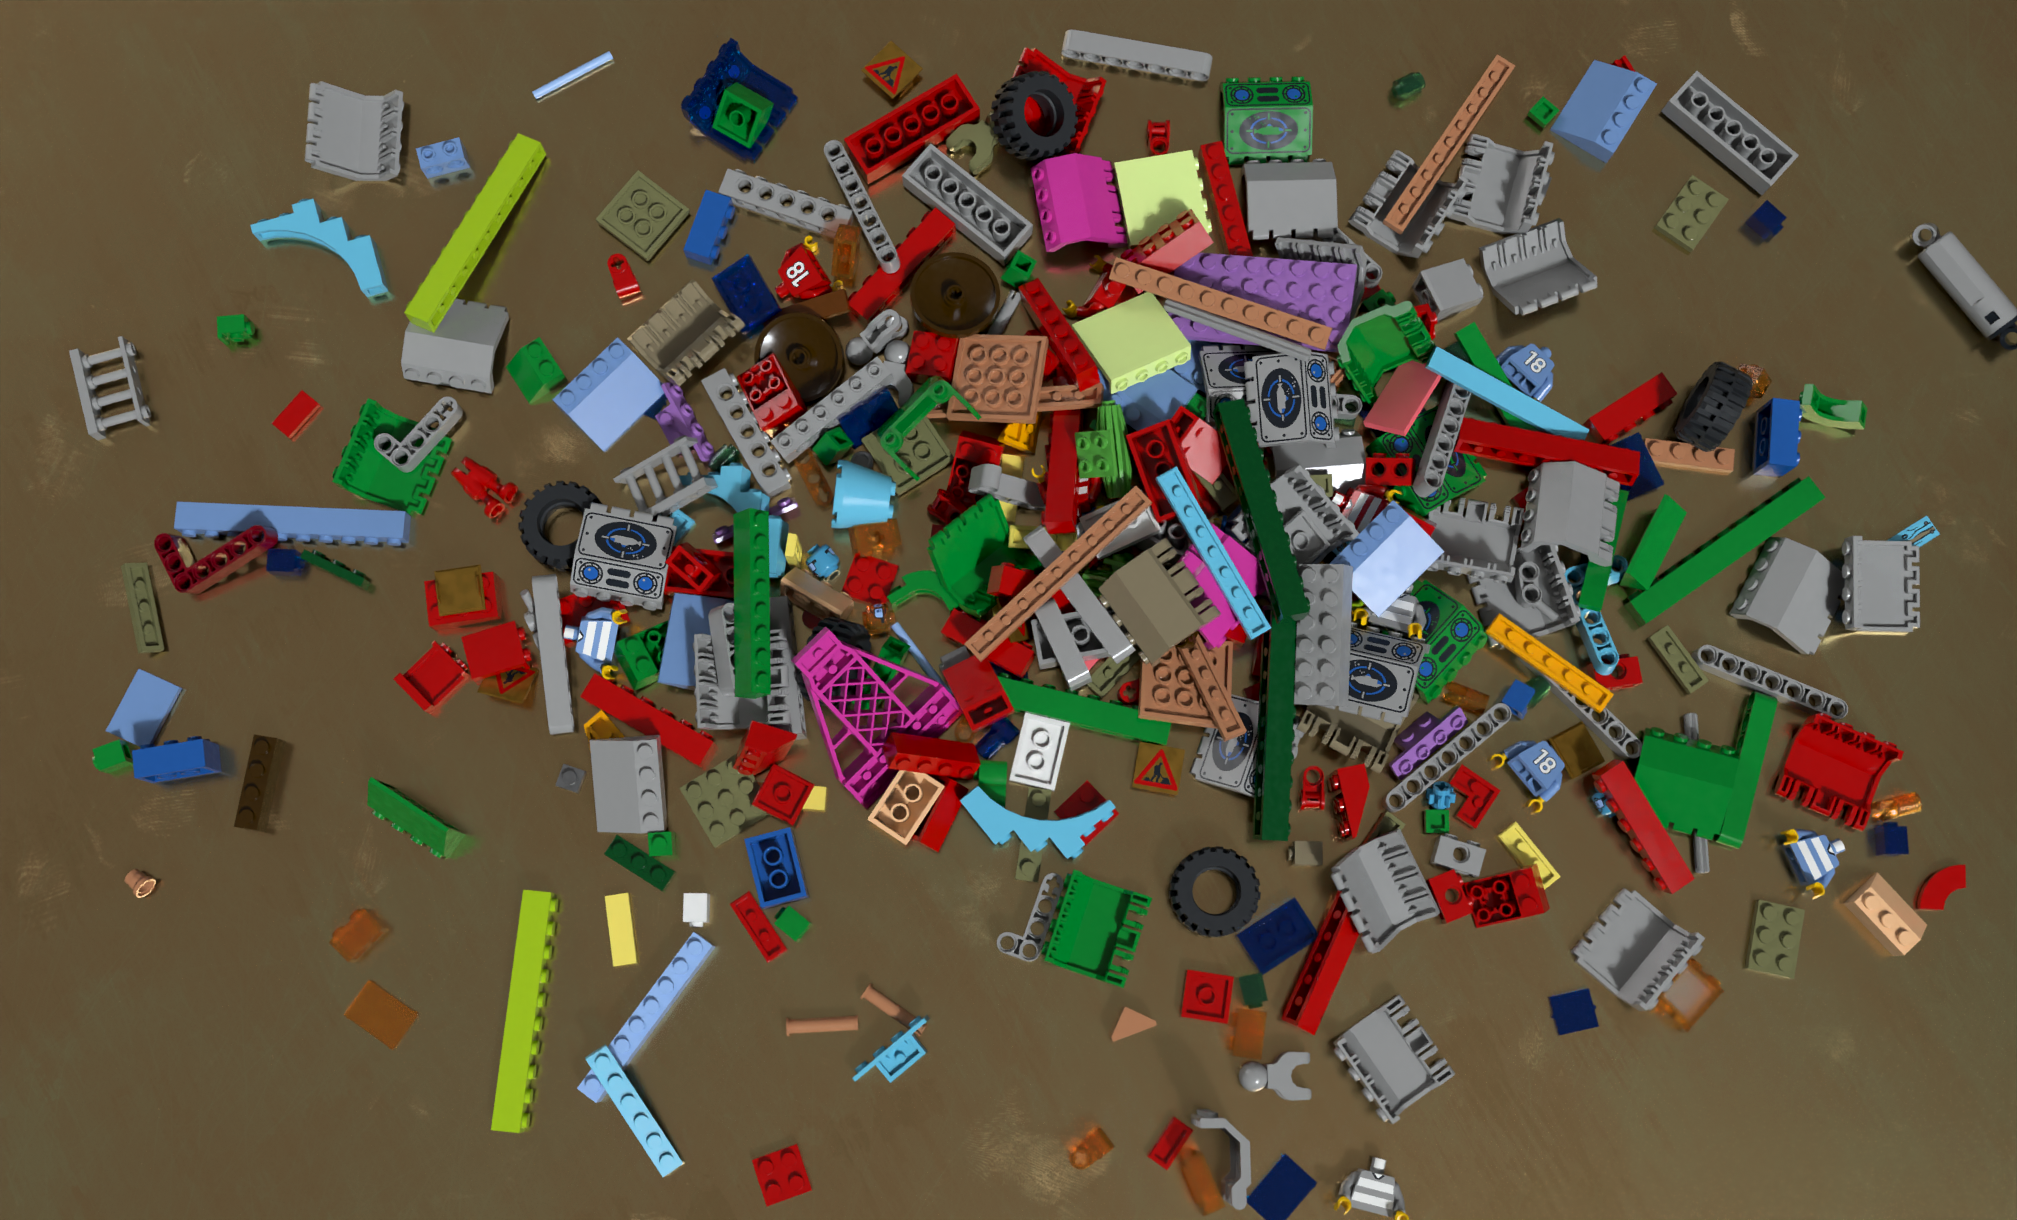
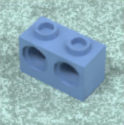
[416,137,470,179]

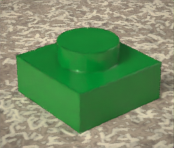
[1527,96,1559,129]
[1424,810,1449,833]

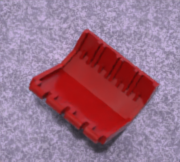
[1012,48,1107,157]

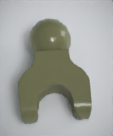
[946,110,999,174]

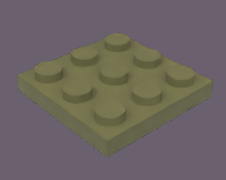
[595,170,690,261]
[861,416,954,496]
[679,753,770,848]

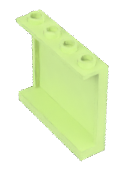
[1113,150,1212,250]
[1072,292,1191,394]

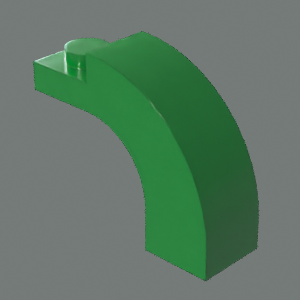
[1799,384,1868,429]
[887,570,961,614]
[851,635,911,710]

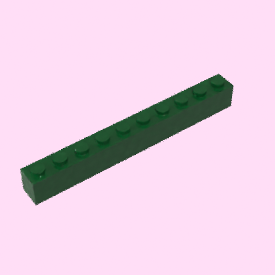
[1212,399,1310,625]
[1252,605,1297,841]

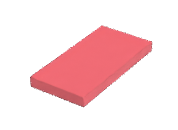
[1363,361,1441,436]

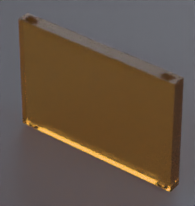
[344,980,419,1050]

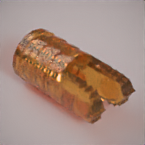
[1444,681,1490,714]
[1873,791,1922,822]

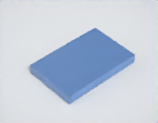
[106,669,182,747]

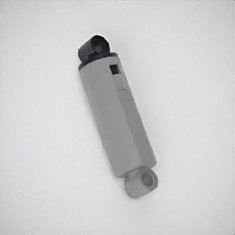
[1913,222,2017,350]

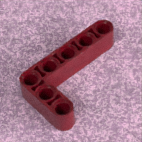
[154,525,278,594]

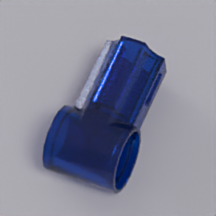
[975,717,1021,760]

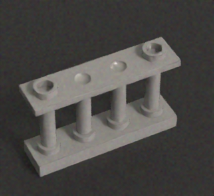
[69,336,151,440]
[613,435,718,522]

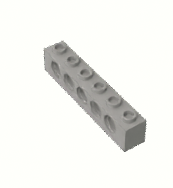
[718,169,854,242]
[770,356,894,464]
[701,368,792,499]

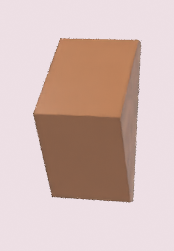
[1110,1006,1157,1042]

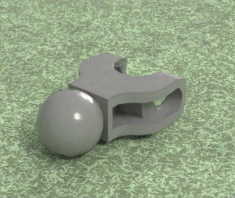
[845,309,909,365]
[867,340,914,407]
[1239,1052,1312,1101]

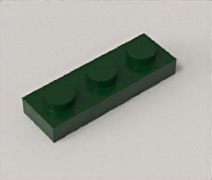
[300,549,371,591]
[604,835,676,892]

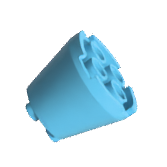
[831,460,896,529]

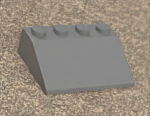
[590,735,668,833]

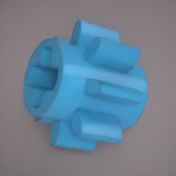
[1426,781,1456,810]

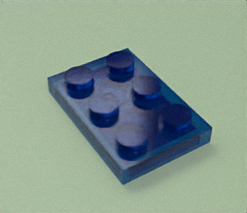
[712,254,782,334]
[1235,897,1319,975]

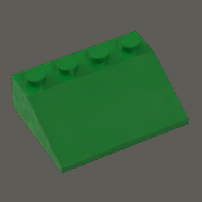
[367,777,466,858]

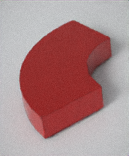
[1917,865,1966,910]

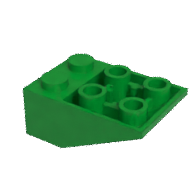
[613,620,669,691]

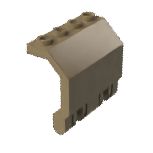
[627,279,745,387]
[1098,538,1221,667]
[1296,692,1419,774]

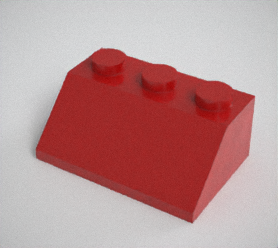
[733,720,797,775]
[910,774,969,852]

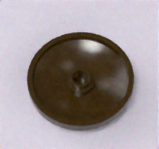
[910,252,1000,338]
[754,312,844,403]

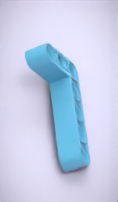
[1564,555,1628,675]

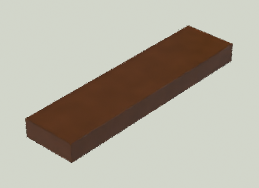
[761,288,851,328]

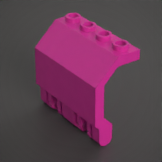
[1030,153,1128,252]
[1172,523,1266,650]

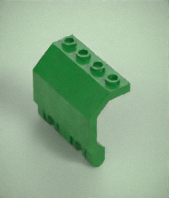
[1336,301,1436,408]
[1041,869,1152,988]

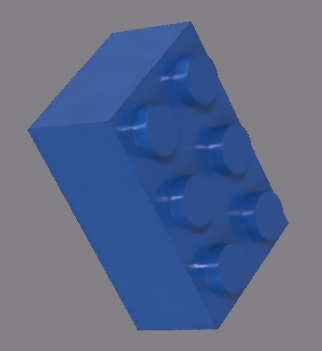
[1753,398,1802,478]
[132,736,222,783]
[744,827,809,909]

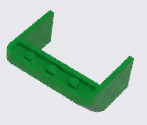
[876,376,981,481]

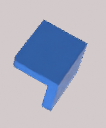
[1501,679,1535,720]

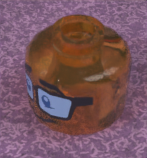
[862,603,896,635]

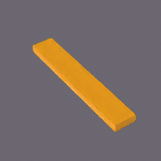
[1484,613,1614,713]

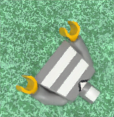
[1353,585,1427,639]
[1334,1157,1409,1220]

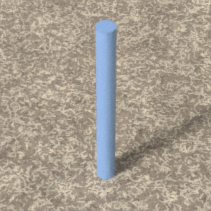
[532,51,613,99]
[891,622,952,695]

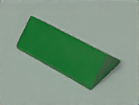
[1620,494,1687,591]

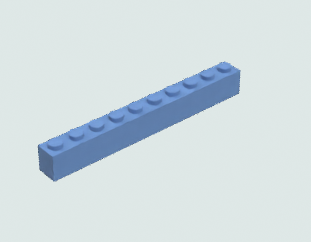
[174,502,411,546]

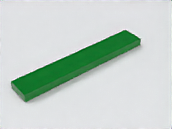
[1454,322,1538,431]
[1578,489,1629,612]

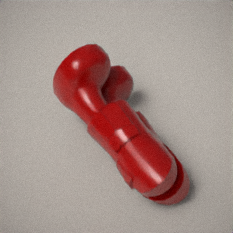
[451,456,518,518]

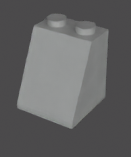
[1412,258,1483,322]

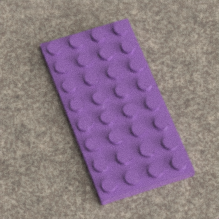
[1168,253,1357,352]

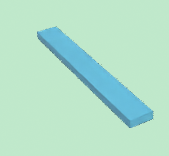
[1425,346,1589,440]
[1155,466,1271,640]

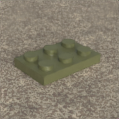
[1654,175,1729,253]
[1745,899,1805,979]

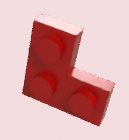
[1449,764,1501,829]

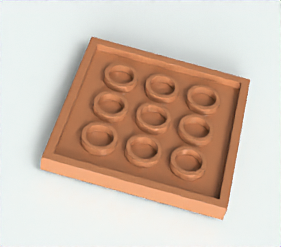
[946,334,1049,424]
[1138,637,1233,729]

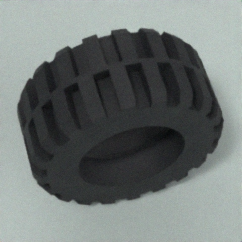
[991,71,1078,160]
[1674,361,1753,452]
[518,481,602,572]
[798,617,871,710]
[1169,846,1261,937]

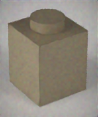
[1288,841,1323,866]

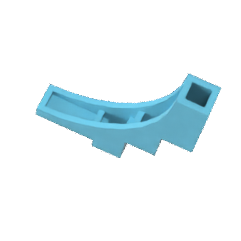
[250,199,389,297]
[679,463,789,578]
[959,786,1116,859]

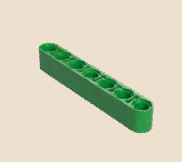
[1714,691,1778,849]

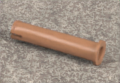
[860,983,928,1037]
[786,1015,858,1036]

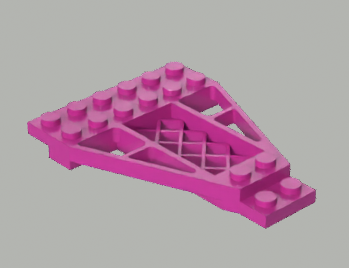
[791,627,962,809]

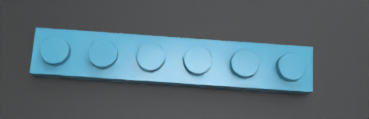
[585,1044,683,1177]

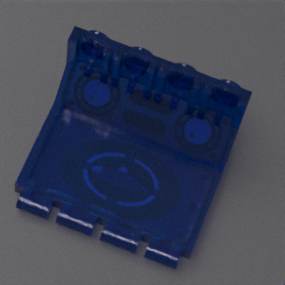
[681,38,798,161]

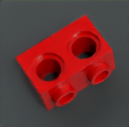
[1365,453,1416,486]

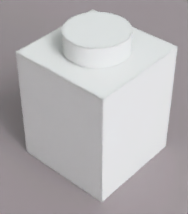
[683,893,710,927]

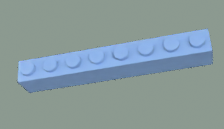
[577,932,716,1103]

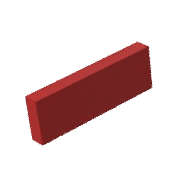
[730,891,788,963]

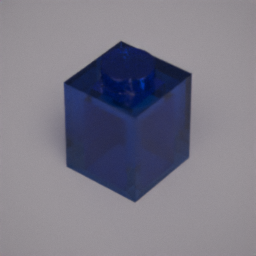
[1745,200,1787,240]
[266,549,305,576]
[1875,822,1909,856]

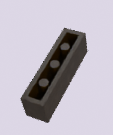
[234,734,286,833]

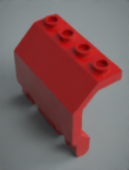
[1774,713,1904,831]

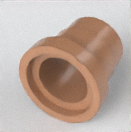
[124,869,156,898]

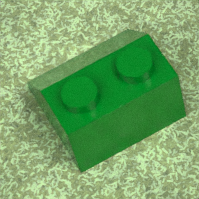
[712,82,774,148]
[506,337,568,404]

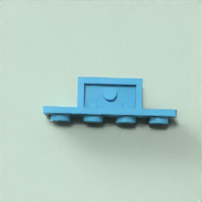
[852,1015,930,1083]

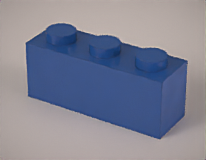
[683,190,735,265]

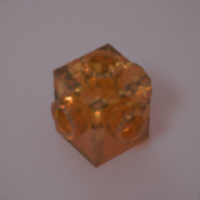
[1738,364,1772,399]

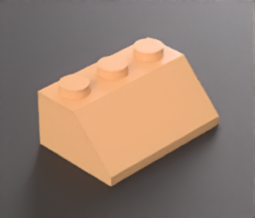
[780,567,854,620]
[867,770,945,845]
[1843,872,1927,956]

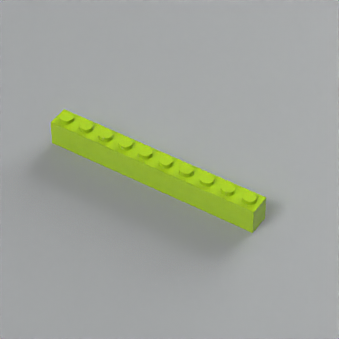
[404,133,546,333]
[491,890,558,1133]

